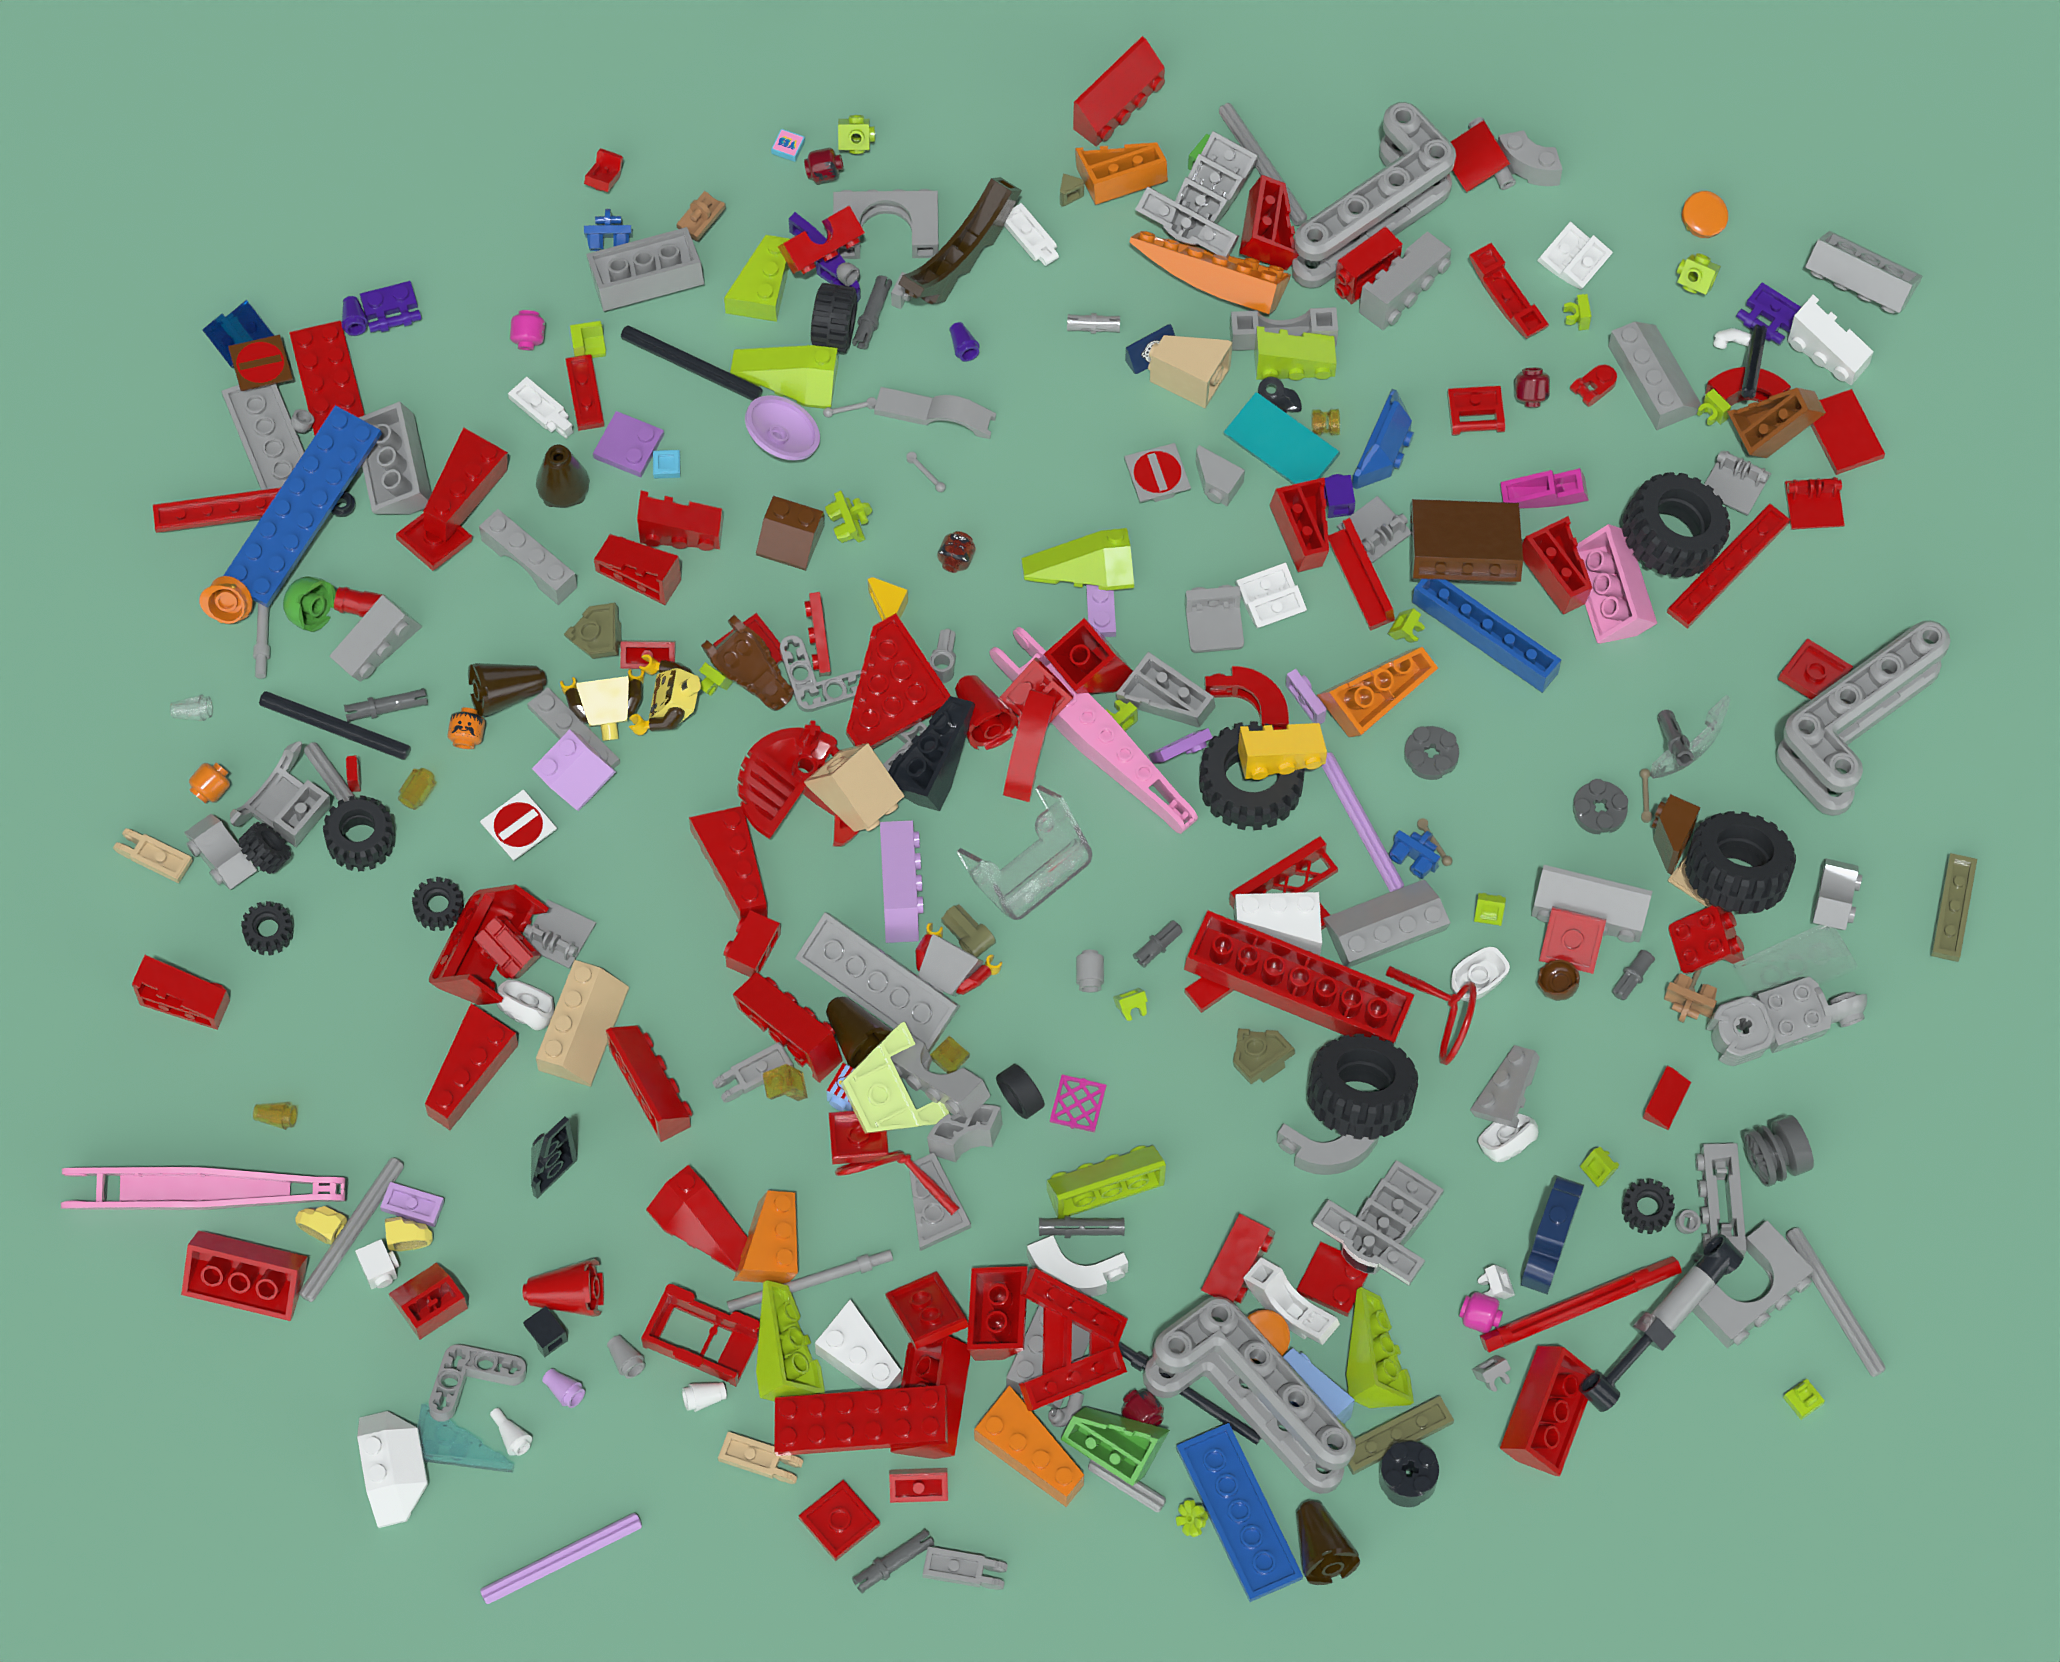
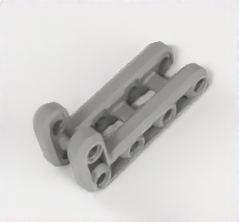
[1292,102,1456,288]
[1776,620,1950,816]
[1143,1297,1356,1494]

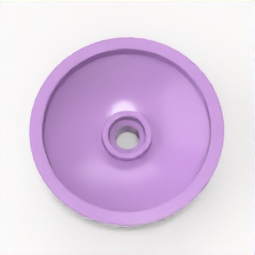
[745,395,820,460]

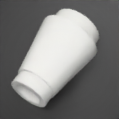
[682,1382,727,1412]

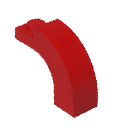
[1705,367,1791,406]
[1204,666,1289,730]

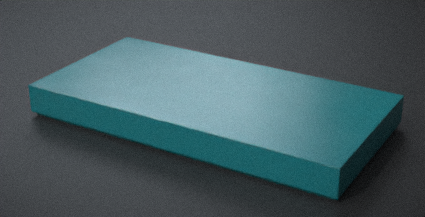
[1223,392,1340,484]

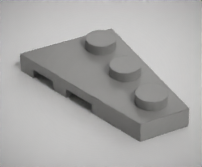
[1470,1045,1540,1128]
[909,1153,971,1251]

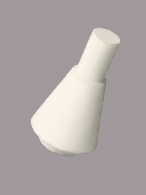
[490,1408,532,1456]

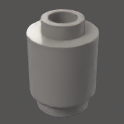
[1076,950,1104,993]

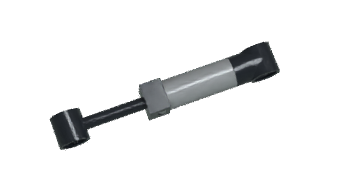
[1580,1234,1744,1412]

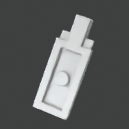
[508,377,574,439]

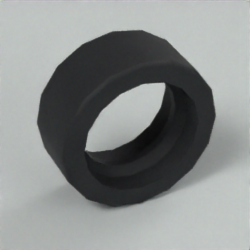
[996,1064,1045,1119]

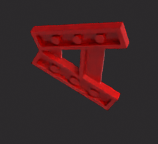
[1019,1268,1128,1411]

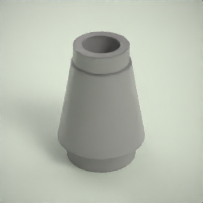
[607,1335,645,1379]

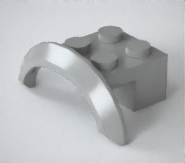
[230,741,330,847]

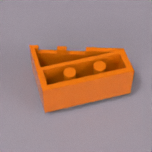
[1075,142,1168,205]

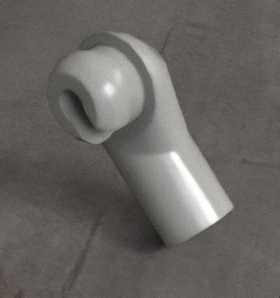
[1048,1392,1084,1428]

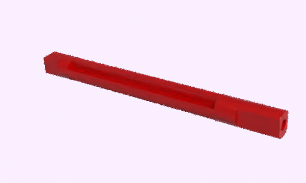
[1480,1256,1682,1353]

